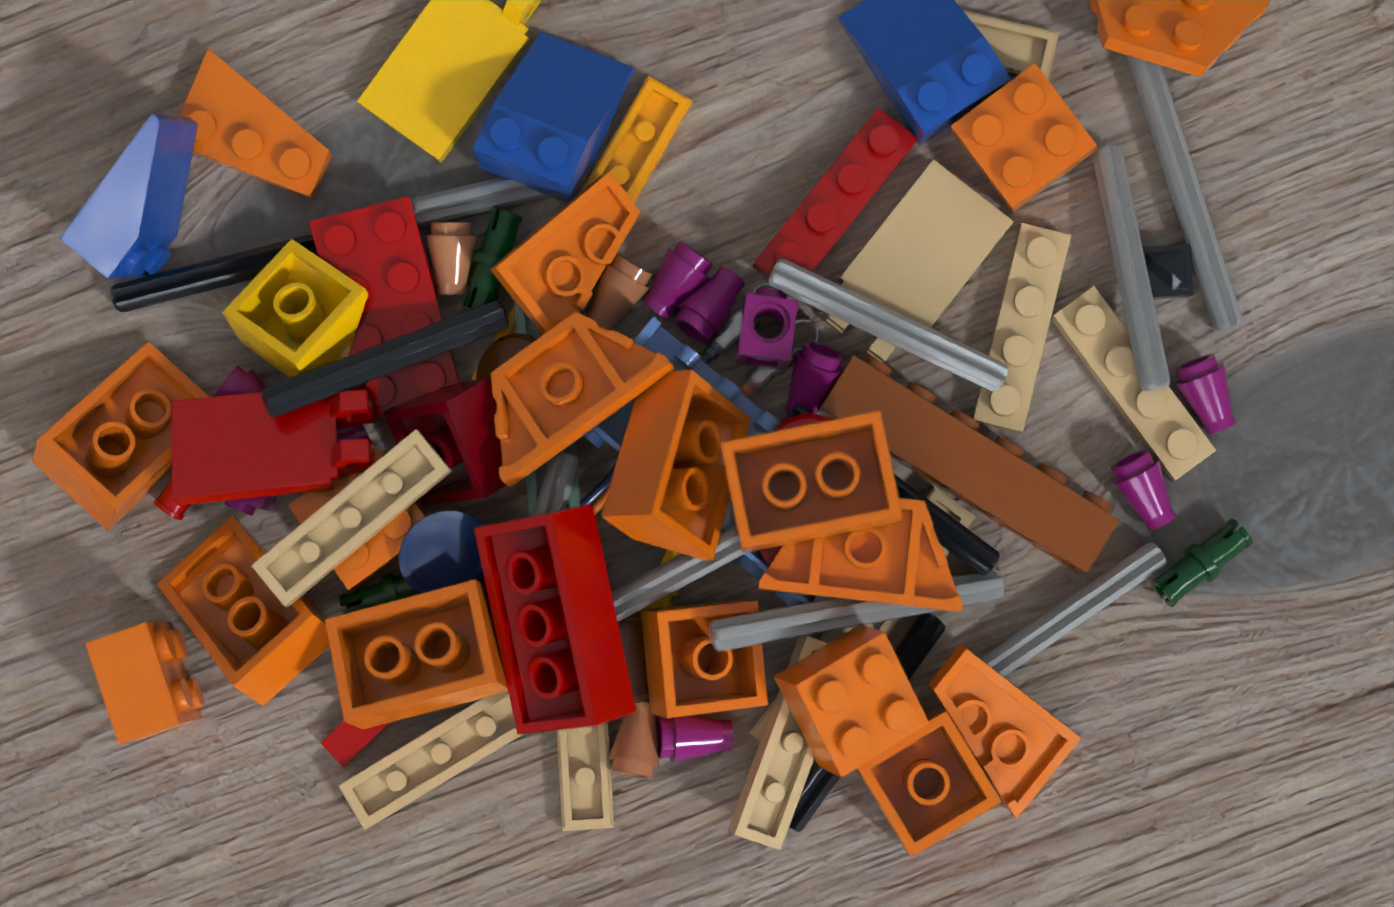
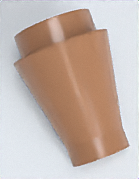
[426,222,477,295]
[586,253,652,330]
[608,702,659,779]

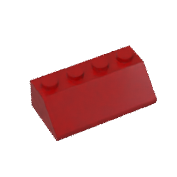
[474,504,637,735]

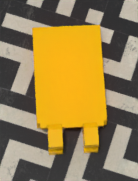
[357,0,542,163]

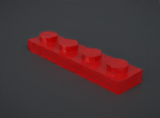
[752,108,918,298]

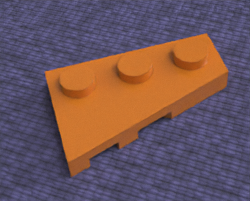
[928,644,1081,819]

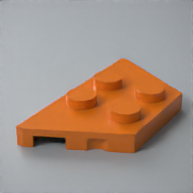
[1088,0,1270,77]
[491,311,676,488]
[759,498,963,612]

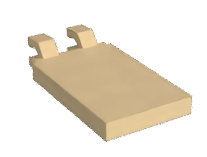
[826,159,1014,363]

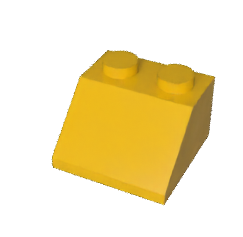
[222,239,368,378]

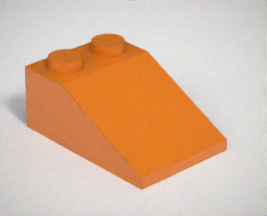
[32,341,209,531]
[156,515,330,706]

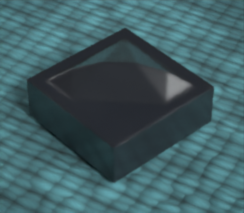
[1143,244,1193,299]

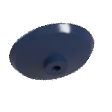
[399,511,484,594]

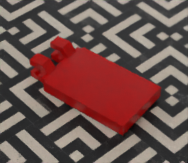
[171,390,375,506]

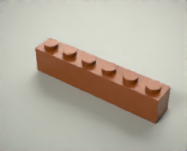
[818,355,1119,574]

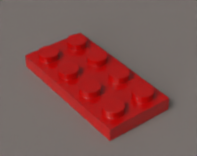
[309,196,460,418]

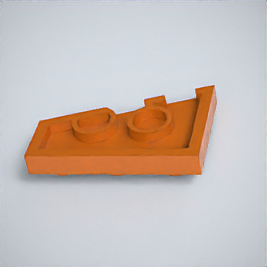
[180,48,332,200]
[490,171,641,335]

